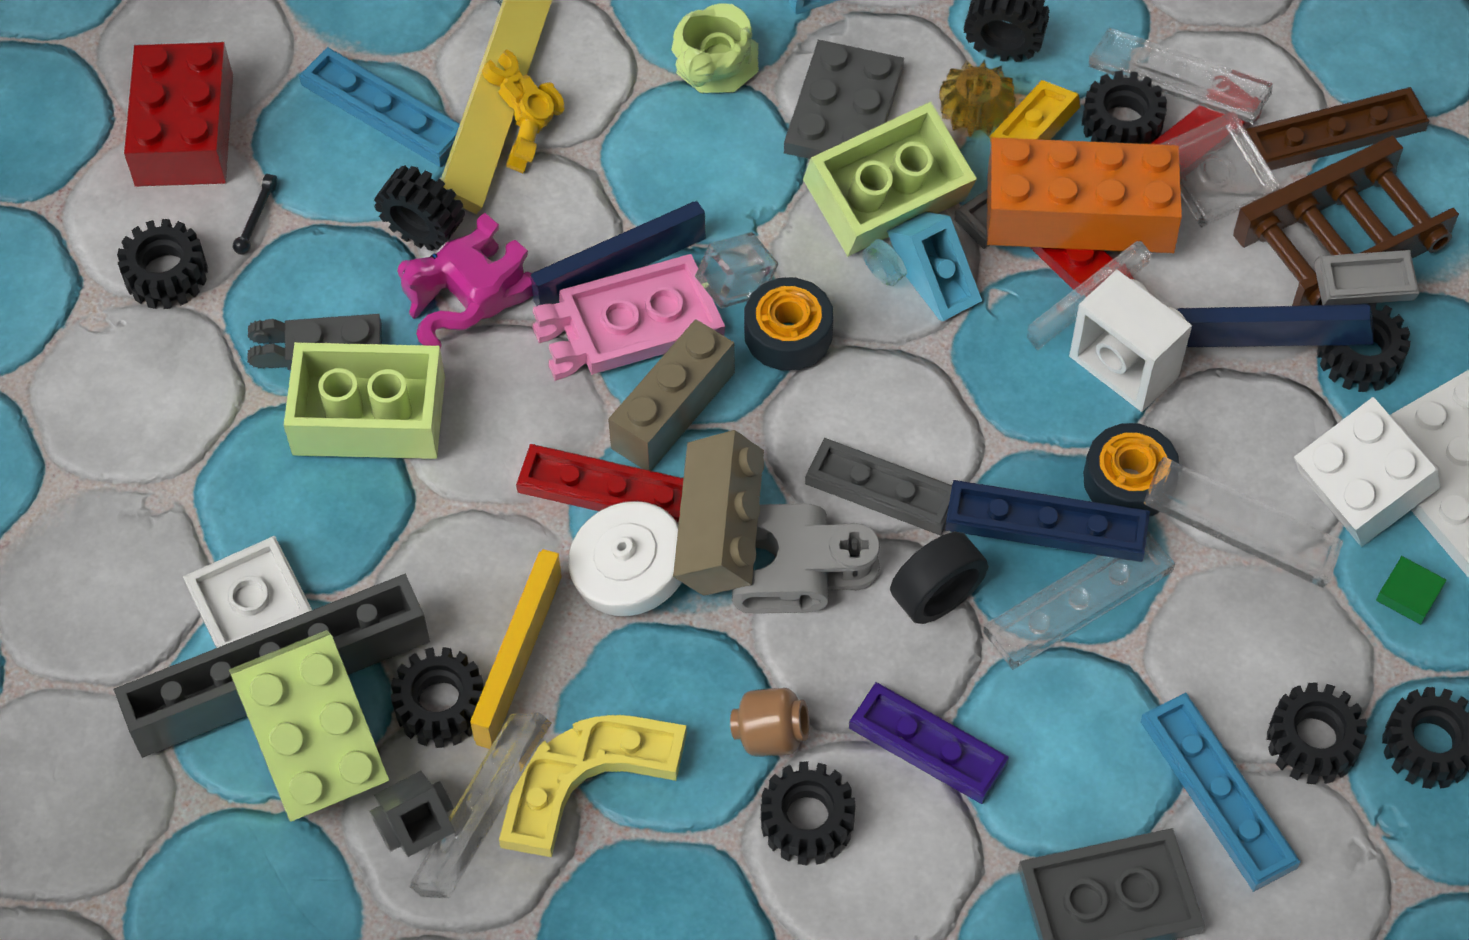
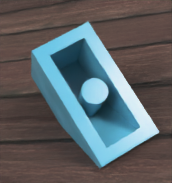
[887,212,982,321]

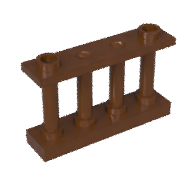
[1233,135,1459,306]

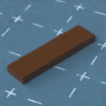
[1242,87,1429,173]

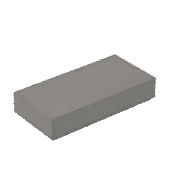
[1314,250,1419,305]

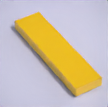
[470,549,562,750]

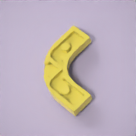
[499,715,687,857]

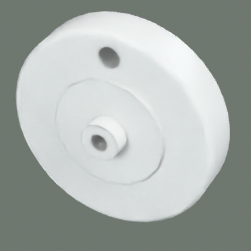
[568,501,681,616]

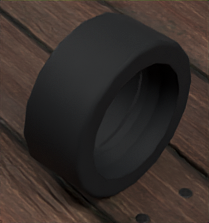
[890,531,989,624]

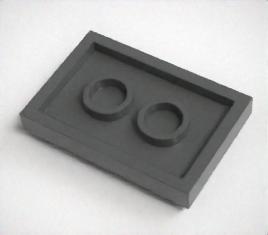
[784,39,904,159]
[1018,828,1205,940]

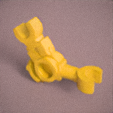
[481,49,565,174]

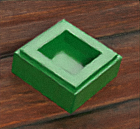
[1376,556,1447,625]

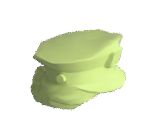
[671,3,758,93]

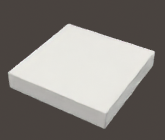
[183,536,312,648]

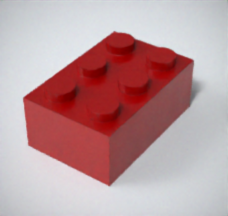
[124,42,233,187]

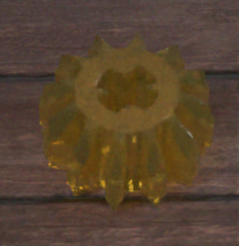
[939,59,1016,137]

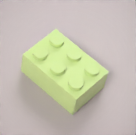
[803,102,977,257]
[284,342,445,459]
[229,630,390,822]

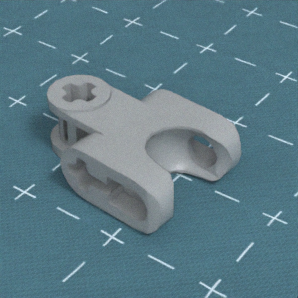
[732,504,880,614]

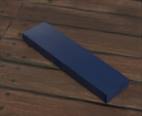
[530,201,706,306]
[1176,304,1374,348]
[945,480,1150,562]

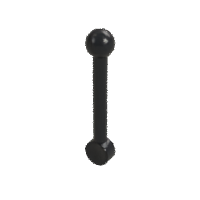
[232,173,277,255]

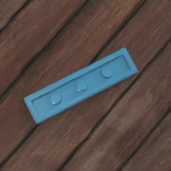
[299,47,460,167]
[1140,693,1301,892]

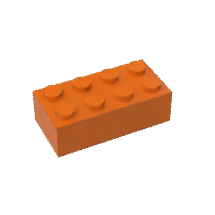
[987,137,1182,253]

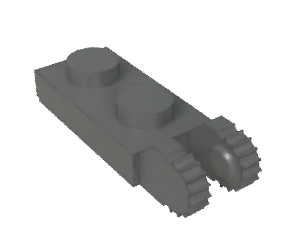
[247,314,382,370]

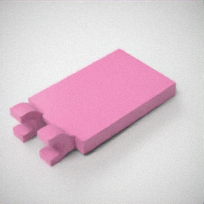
[533,254,725,380]

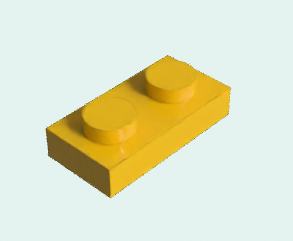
[989,80,1081,143]

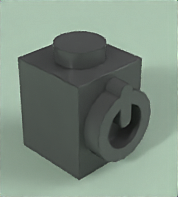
[370,771,455,857]

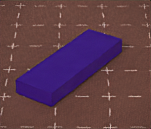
[849,682,1009,804]

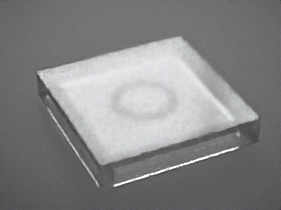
[1159,111,1281,228]

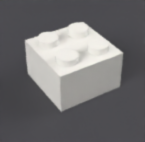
[1069,269,1192,412]
[1294,397,1441,547]

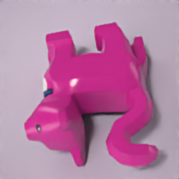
[397,213,533,348]

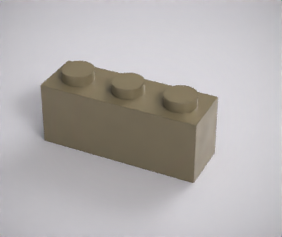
[608,319,735,471]
[673,430,764,596]

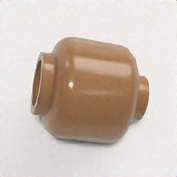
[730,688,809,757]

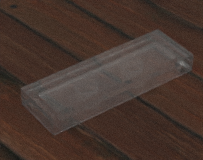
[1027,240,1151,351]

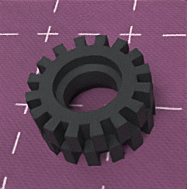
[964,0,1050,62]
[1082,70,1167,144]
[374,165,465,251]
[117,219,208,309]
[1317,303,1411,392]
[391,647,484,748]
[1266,682,1367,785]
[1382,687,1469,789]
[760,761,856,865]

